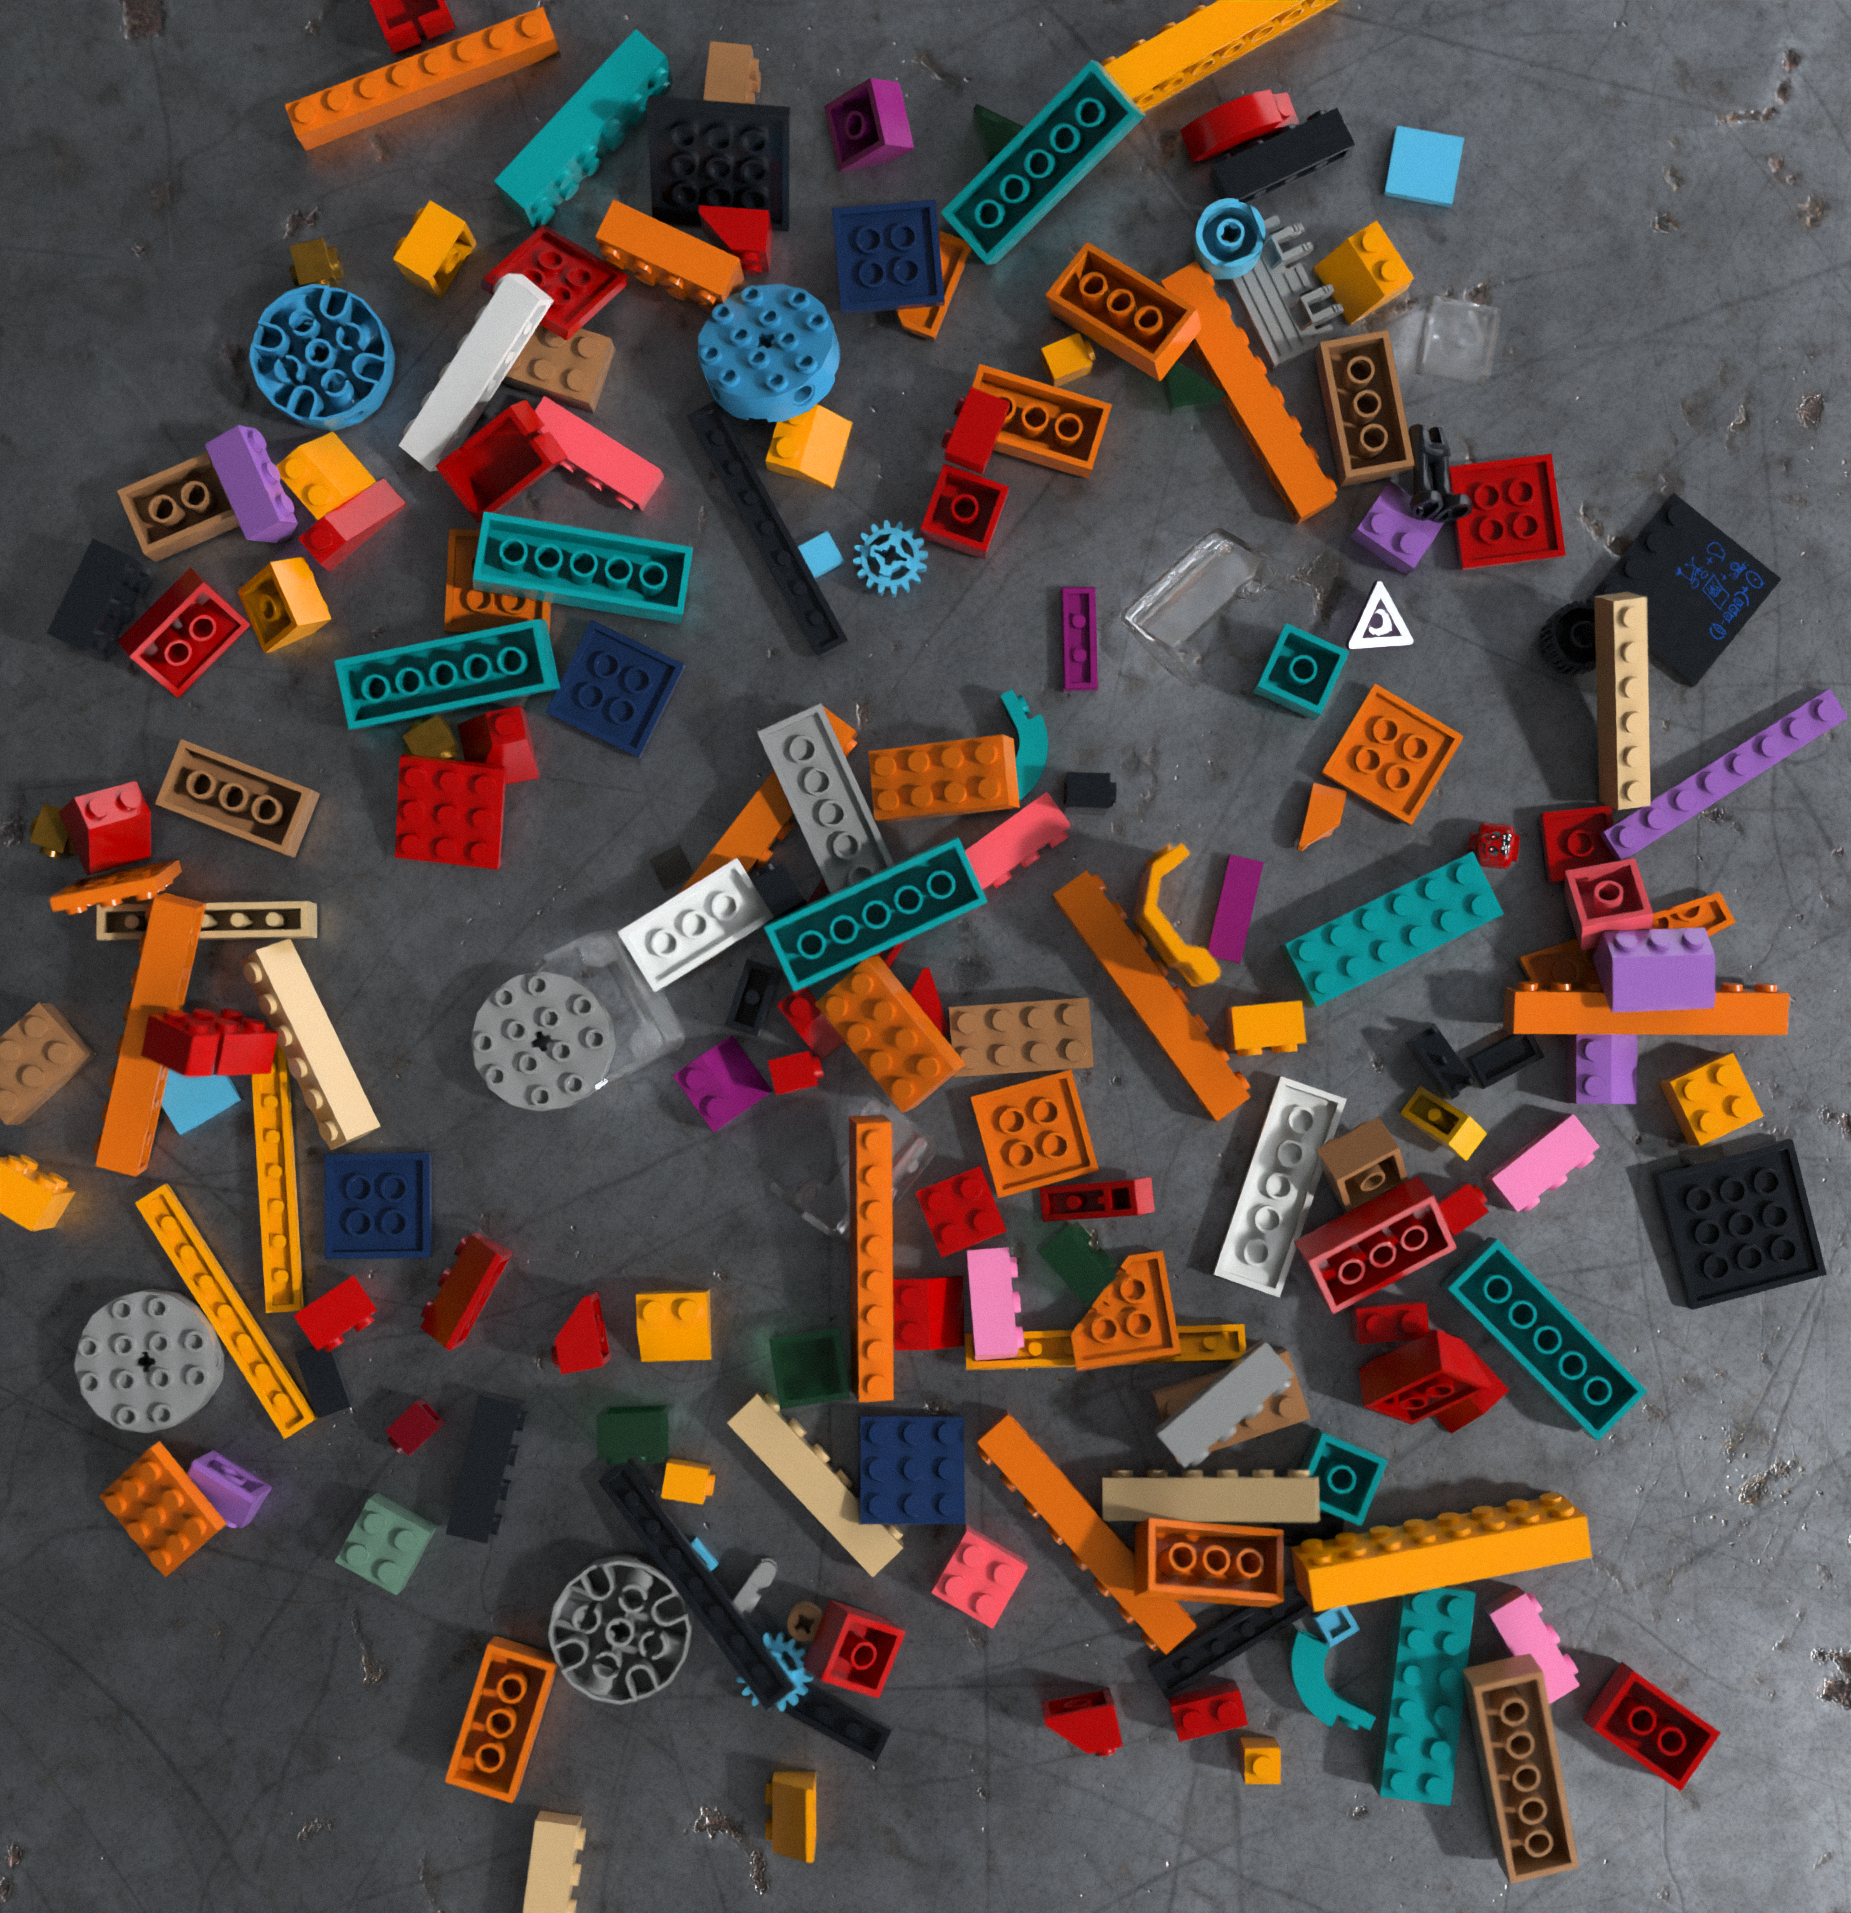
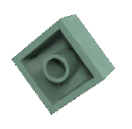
[335,1493,438,1596]

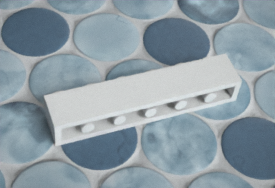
[399,273,554,471]

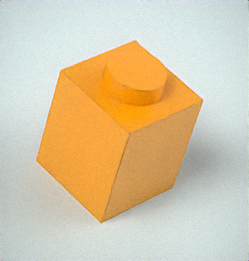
[1039,332,1095,387]
[661,1458,716,1505]
[1240,1737,1281,1784]

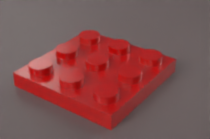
[481,225,628,341]
[1449,454,1566,571]
[395,754,507,870]

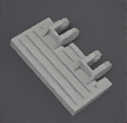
[1223,214,1344,369]

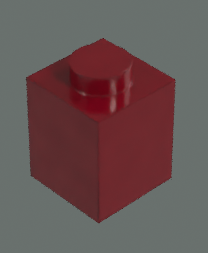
[385,1398,446,1456]

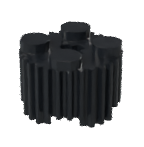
[1539,601,1596,676]

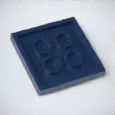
[832,199,945,315]
[546,620,686,759]
[325,1152,432,1259]
[858,1416,965,1525]

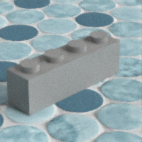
[1154,1338,1294,1467]

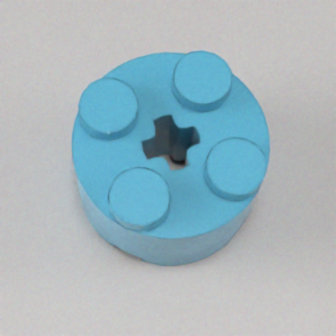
[1193,198,1266,279]

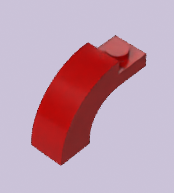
[1180,89,1300,162]

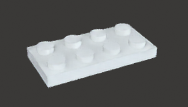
[617,858,775,993]

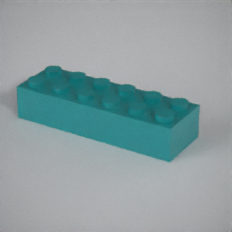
[494,29,673,231]
[941,60,1146,264]
[473,511,693,624]
[334,619,560,730]
[764,836,988,992]
[1280,852,1504,1008]
[1440,1237,1648,1441]
[1373,1583,1476,1806]

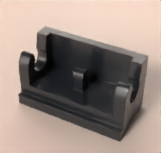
[1405,1023,1475,1100]

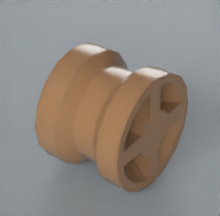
[787,1601,823,1642]

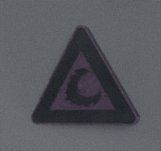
[1345,580,1414,650]

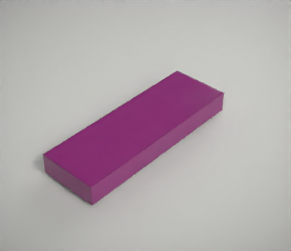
[1060,587,1098,692]
[1207,854,1264,964]

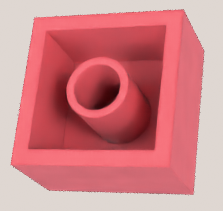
[1564,858,1653,951]
[931,1524,1028,1629]

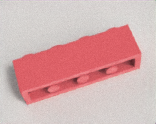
[535,396,664,511]
[965,792,1071,891]

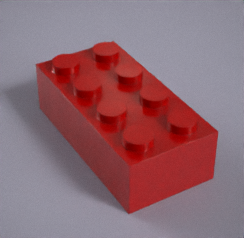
[1294,1176,1457,1314]

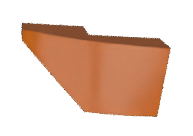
[1297,783,1347,851]

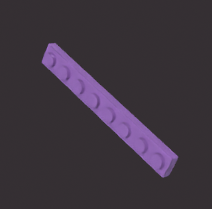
[1599,688,1848,861]

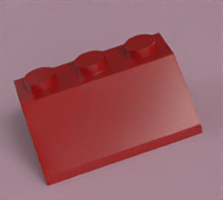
[117,567,251,698]
[420,1232,513,1351]
[1359,1330,1491,1425]

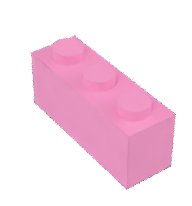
[1485,1113,1600,1213]
[966,1247,1024,1361]
[1482,1587,1580,1704]

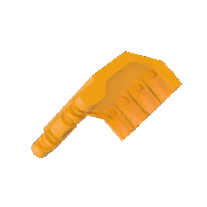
[1132,843,1220,987]

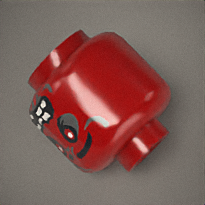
[1468,822,1520,869]

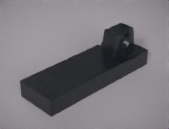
[784,1682,894,1763]

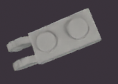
[708,1556,778,1647]

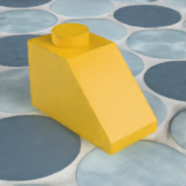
[1399,1086,1487,1161]

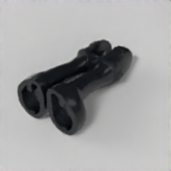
[1408,424,1472,523]

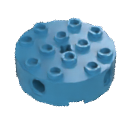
[249,284,396,431]
[697,284,840,423]

